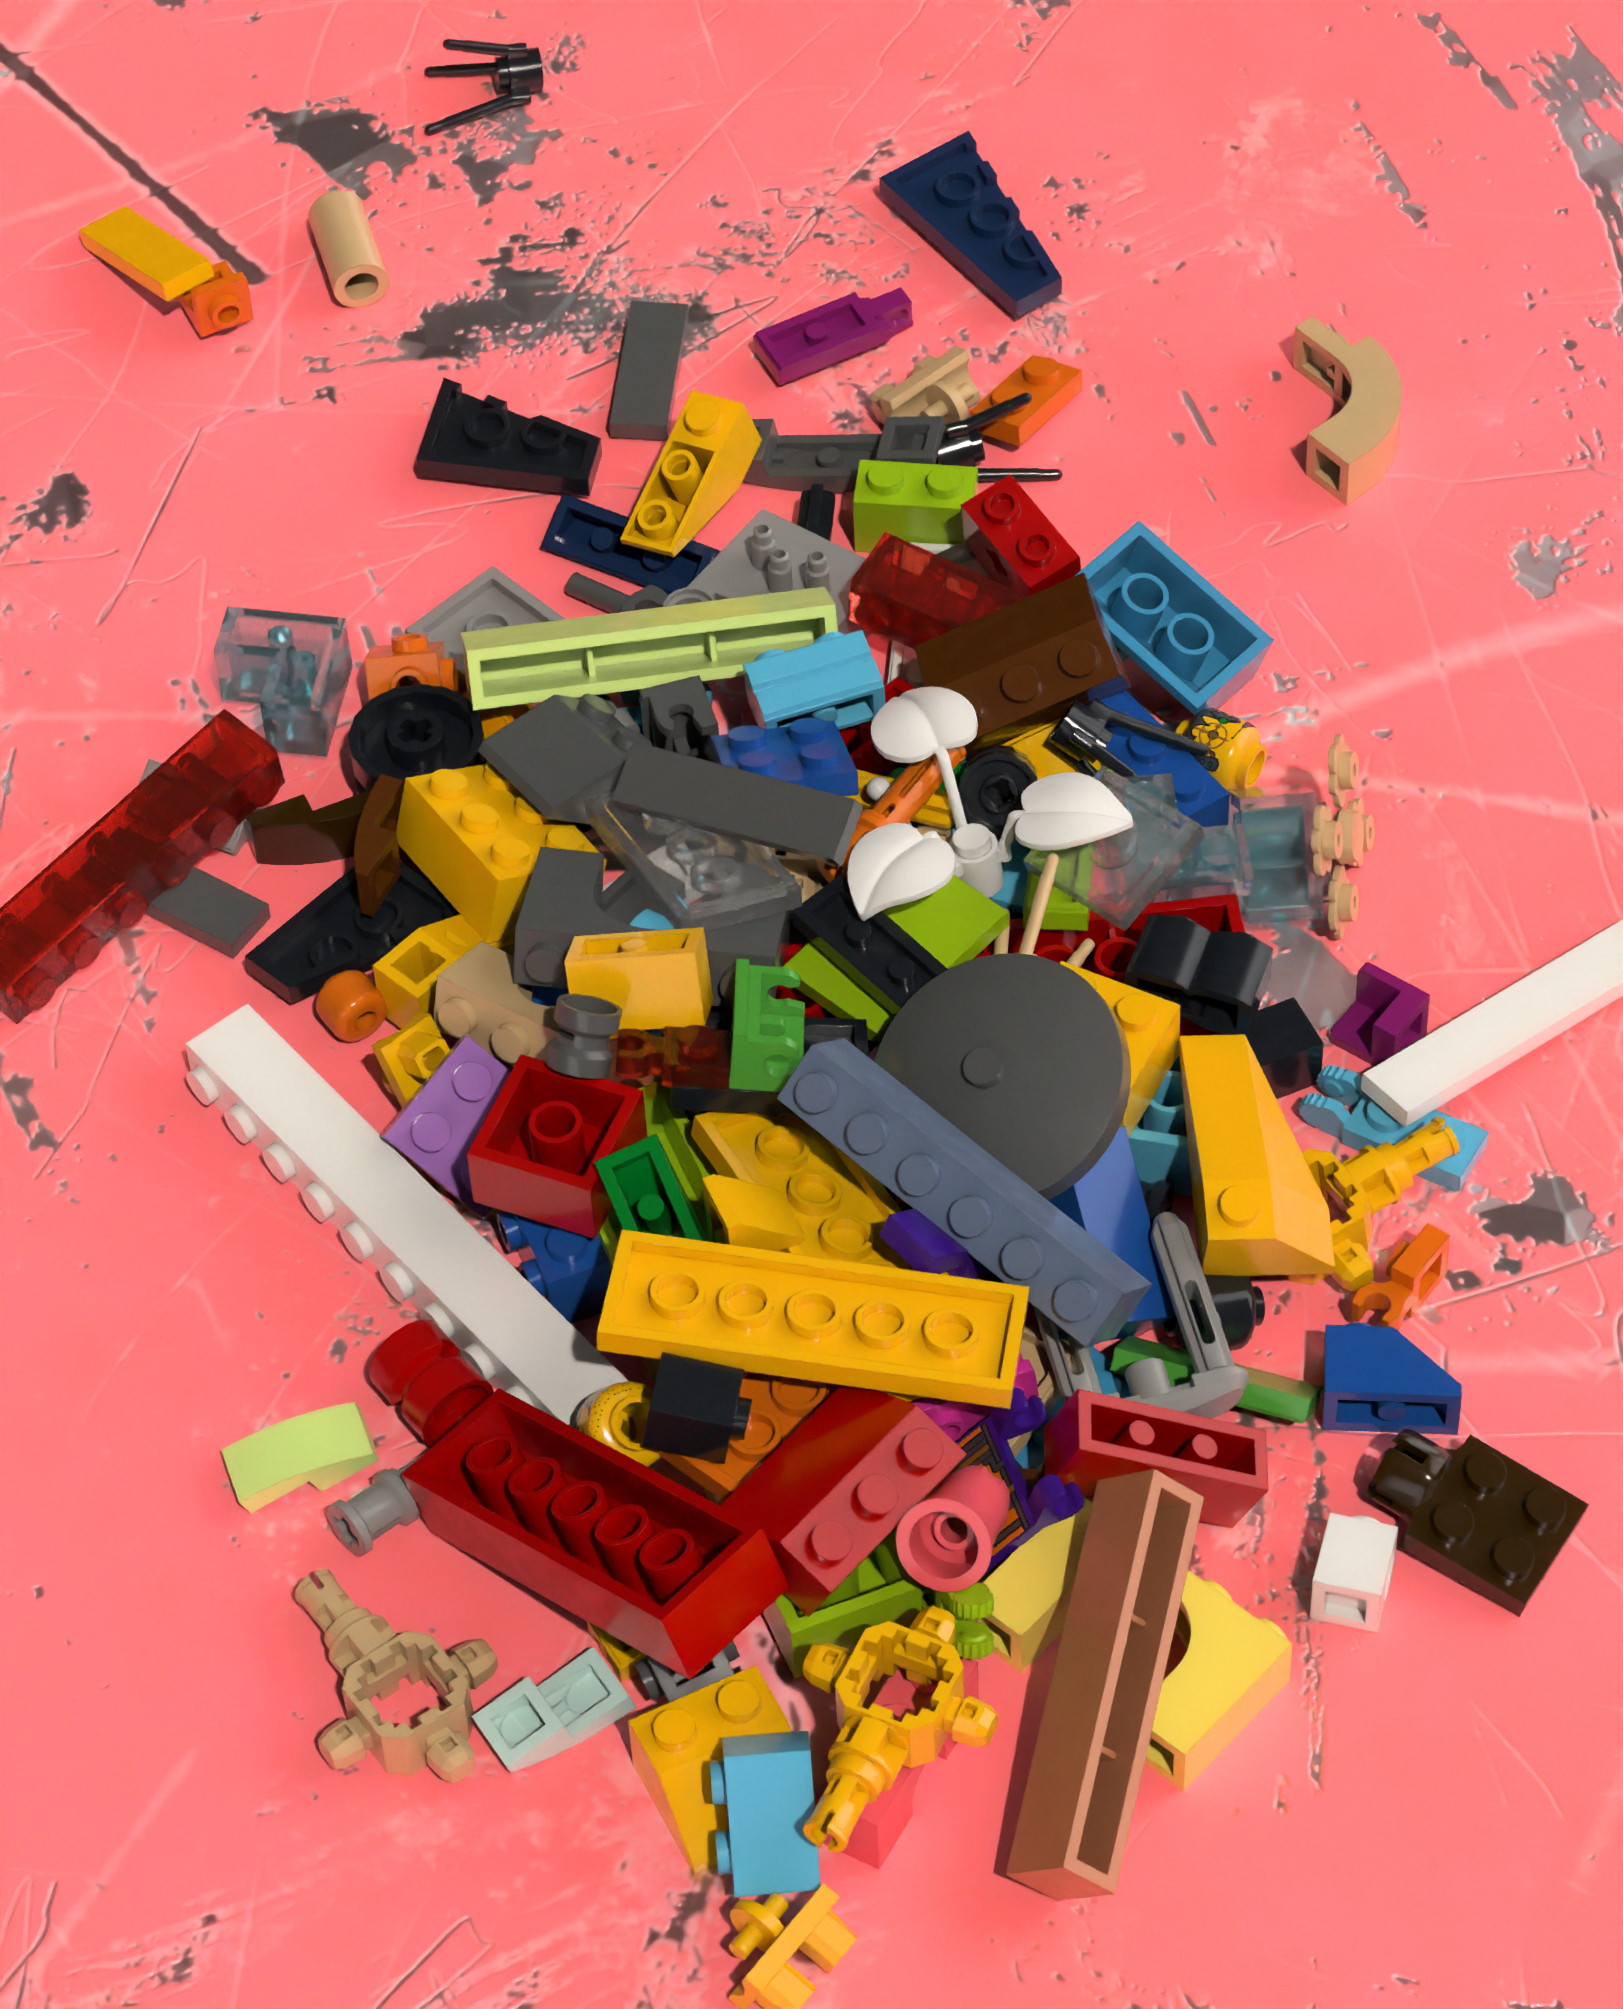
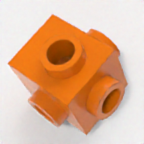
[364,633,458,701]

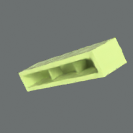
[460,587,838,711]

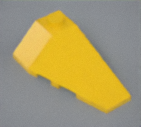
[1178,1034,1335,1276]

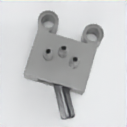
[663,484,892,639]

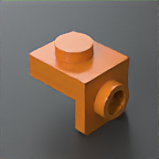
[177,260,254,337]

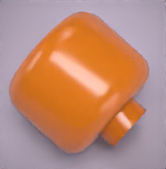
[316,970,387,1042]

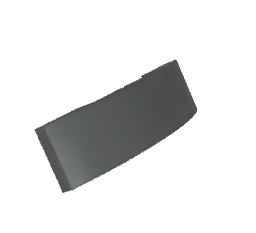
[743,416,946,493]

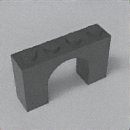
[514,847,795,1008]

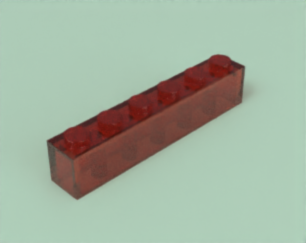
[0,708,286,1024]

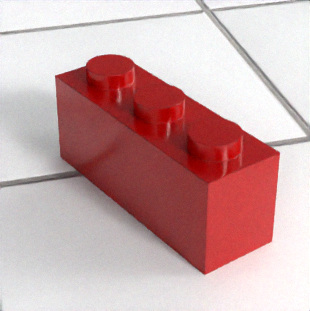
[1044,1389,1269,1528]

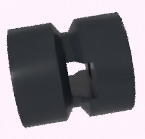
[958,744,1038,835]

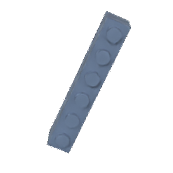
[777,1038,1152,1348]

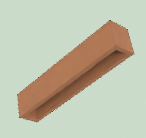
[1005,1469,1204,1901]

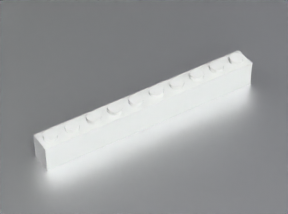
[185,1003,628,1428]

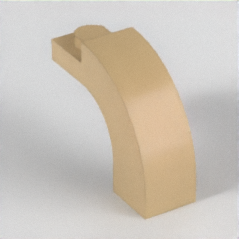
[1293,316,1402,506]

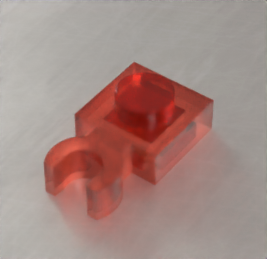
[615,1025,731,1090]

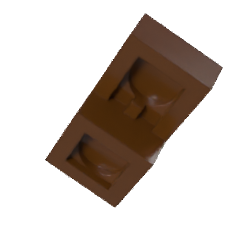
[354,773,404,917]

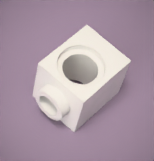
[1310,1513,1398,1633]

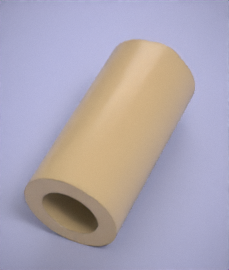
[308,190,389,308]

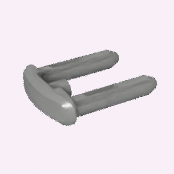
[1032,1212,1250,1419]

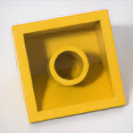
[628,1665,815,1875]

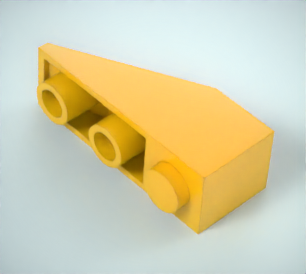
[620,390,762,557]
[373,914,515,1033]

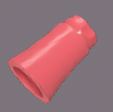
[896,1465,1010,1592]

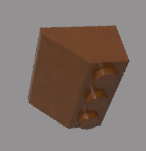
[914,572,1132,759]

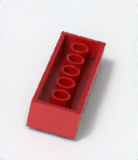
[401,1388,789,1679]

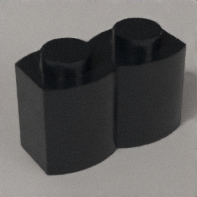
[1125,914,1273,1035]

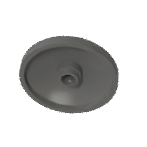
[874,953,1131,1200]

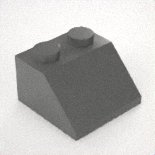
[478,694,652,830]

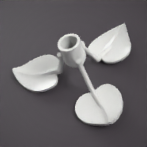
[847,686,1133,921]

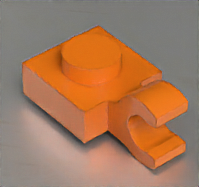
[1351,1223,1450,1331]

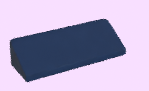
[540,494,721,595]

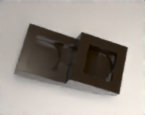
[246,790,371,865]

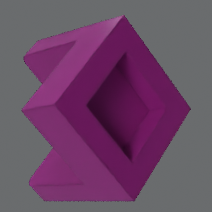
[1330,962,1430,1067]

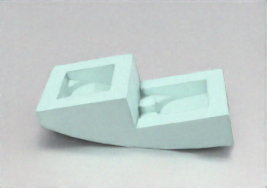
[471,1646,636,1773]

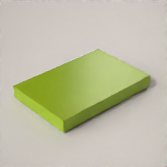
[782,875,1010,1045]

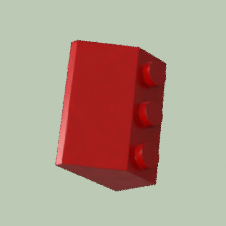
[720,1385,967,1617]

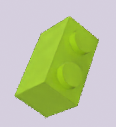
[853,459,978,559]

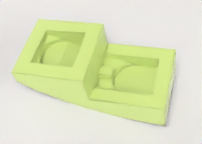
[221,1402,379,1514]

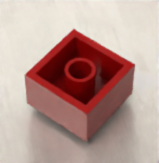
[467,1054,648,1239]

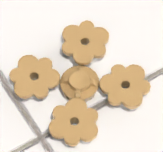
[1311,734,1375,939]

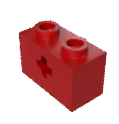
[961,474,1081,603]

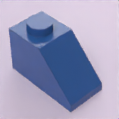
[1322,1323,1462,1435]

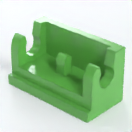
[729,958,805,1092]

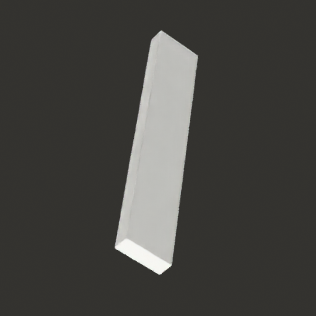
[1361,919,1623,1127]

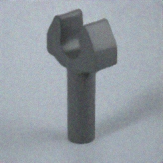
[566,572,668,613]

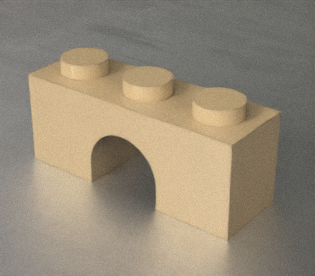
[433,941,641,1083]

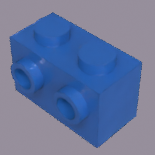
[497,1211,611,1324]

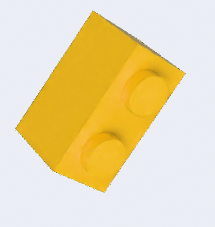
[564,927,714,1039]

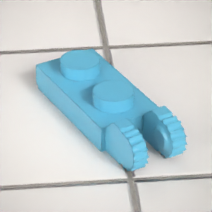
[1298,1064,1489,1192]

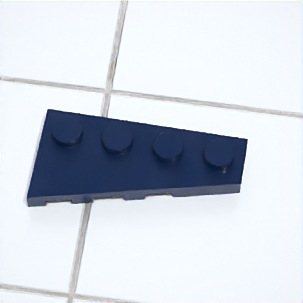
[879,130,1062,319]

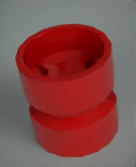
[369,1320,493,1446]

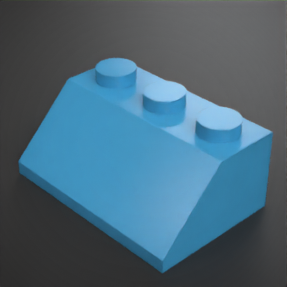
[1075,521,1274,715]

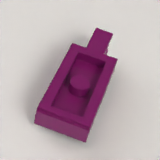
[753,287,914,385]

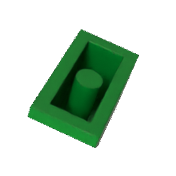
[594,1134,708,1241]

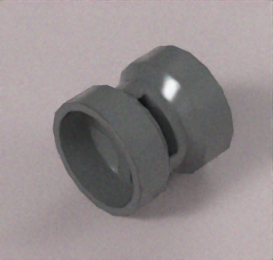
[545,994,623,1079]

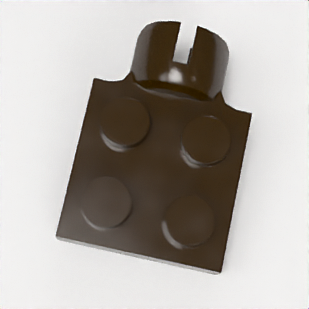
[1367,1429,1589,1617]

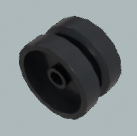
[348,684,487,795]

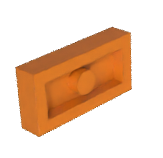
[970,354,1083,446]

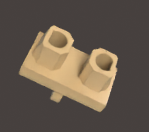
[870,346,981,424]

